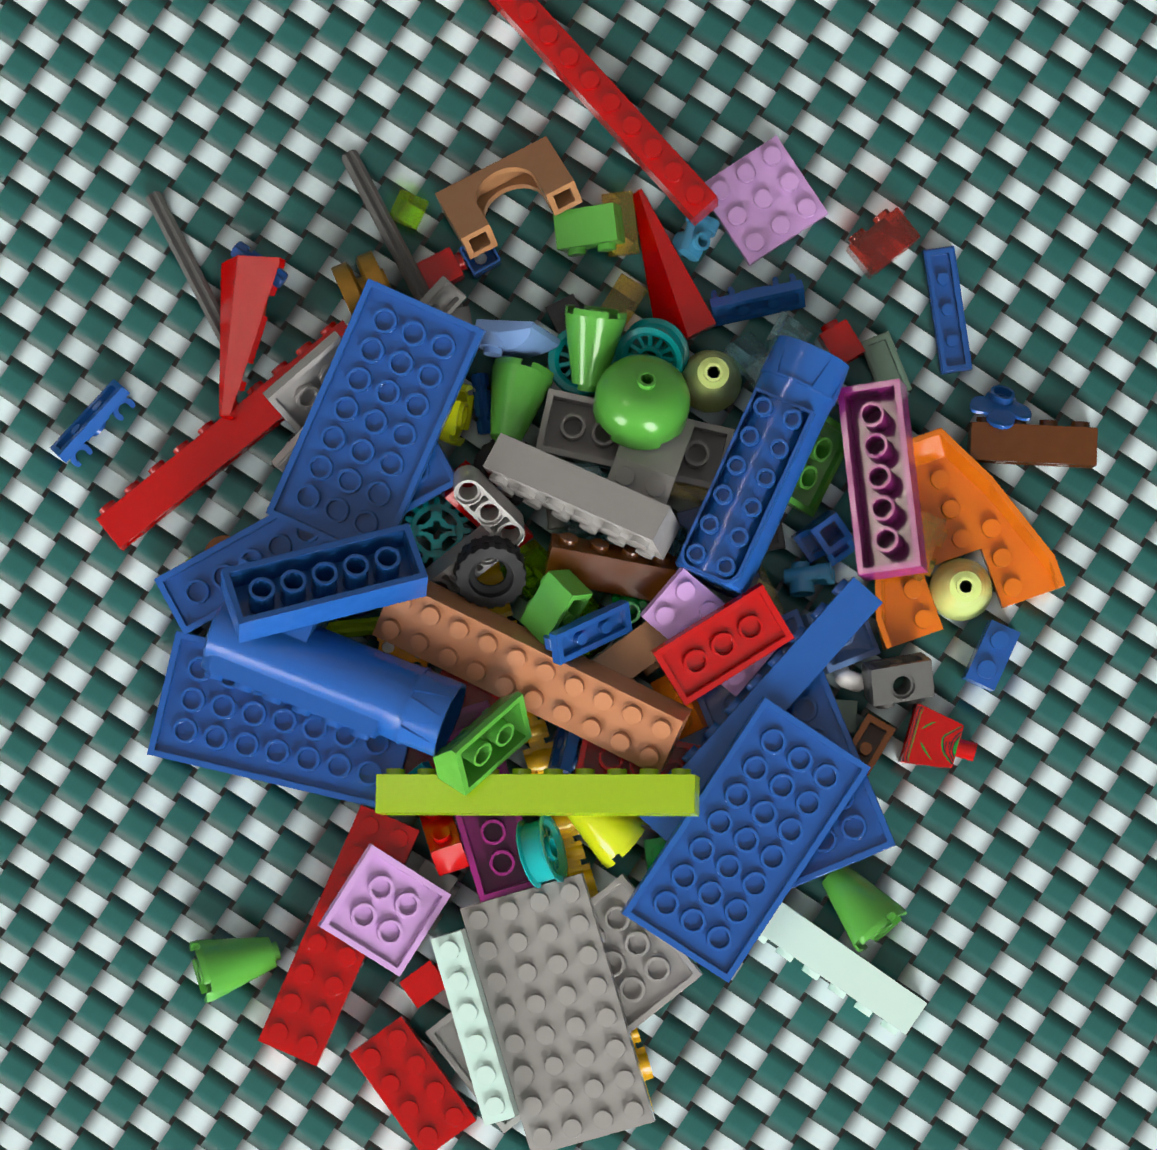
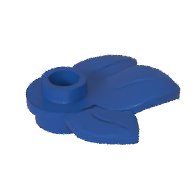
[969,385,1032,430]

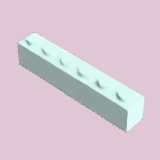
[757,902,927,1036]
[430,928,519,1126]

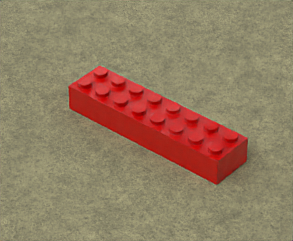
[258,805,421,1066]

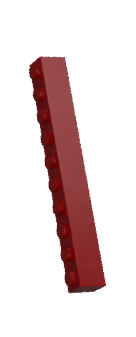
[488,0,718,226]
[96,320,347,551]

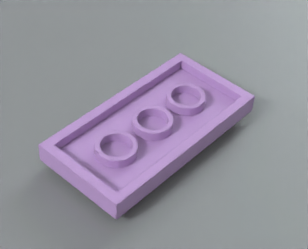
[640,568,777,697]

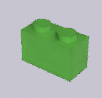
[553,202,626,257]
[519,569,593,645]

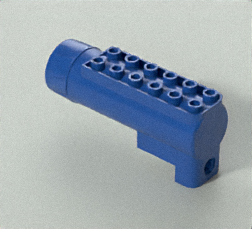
[675,335,849,599]
[200,558,466,757]

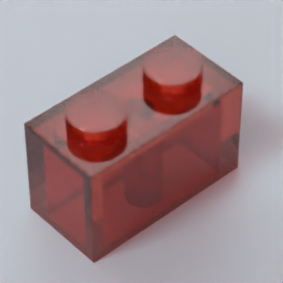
[846,207,921,280]

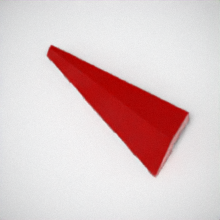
[632,189,716,344]
[219,255,286,420]

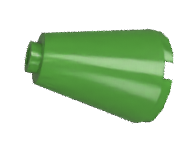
[564,304,627,392]
[490,357,554,442]
[822,865,907,953]
[190,937,281,1003]

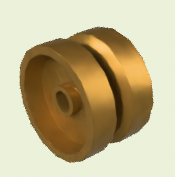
[331,250,392,315]

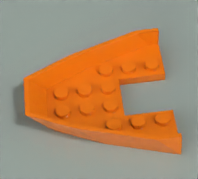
[875,428,1065,650]

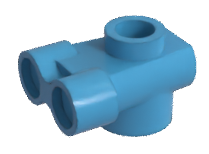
[673,215,720,262]
[784,561,835,597]

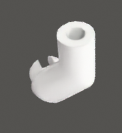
[833,666,864,692]

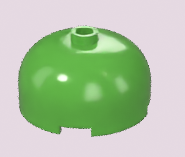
[593,354,691,450]

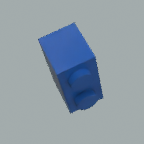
[961,620,1021,692]

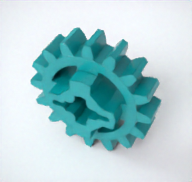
[405,497,471,564]

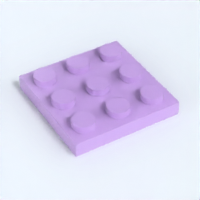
[705,135,828,266]
[318,843,451,977]

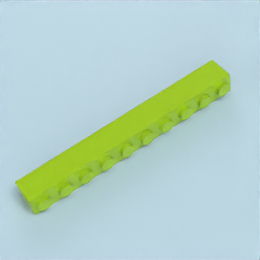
[375,768,700,816]

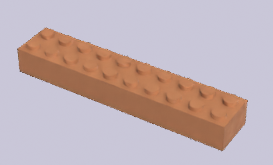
[372,580,692,774]

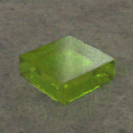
[390,189,430,231]

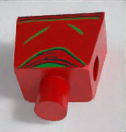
[898,703,978,768]

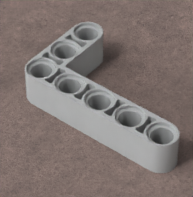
[426,465,525,594]

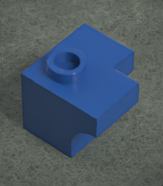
[791,509,855,567]

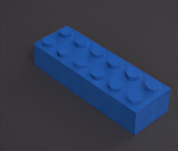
[221,523,428,643]

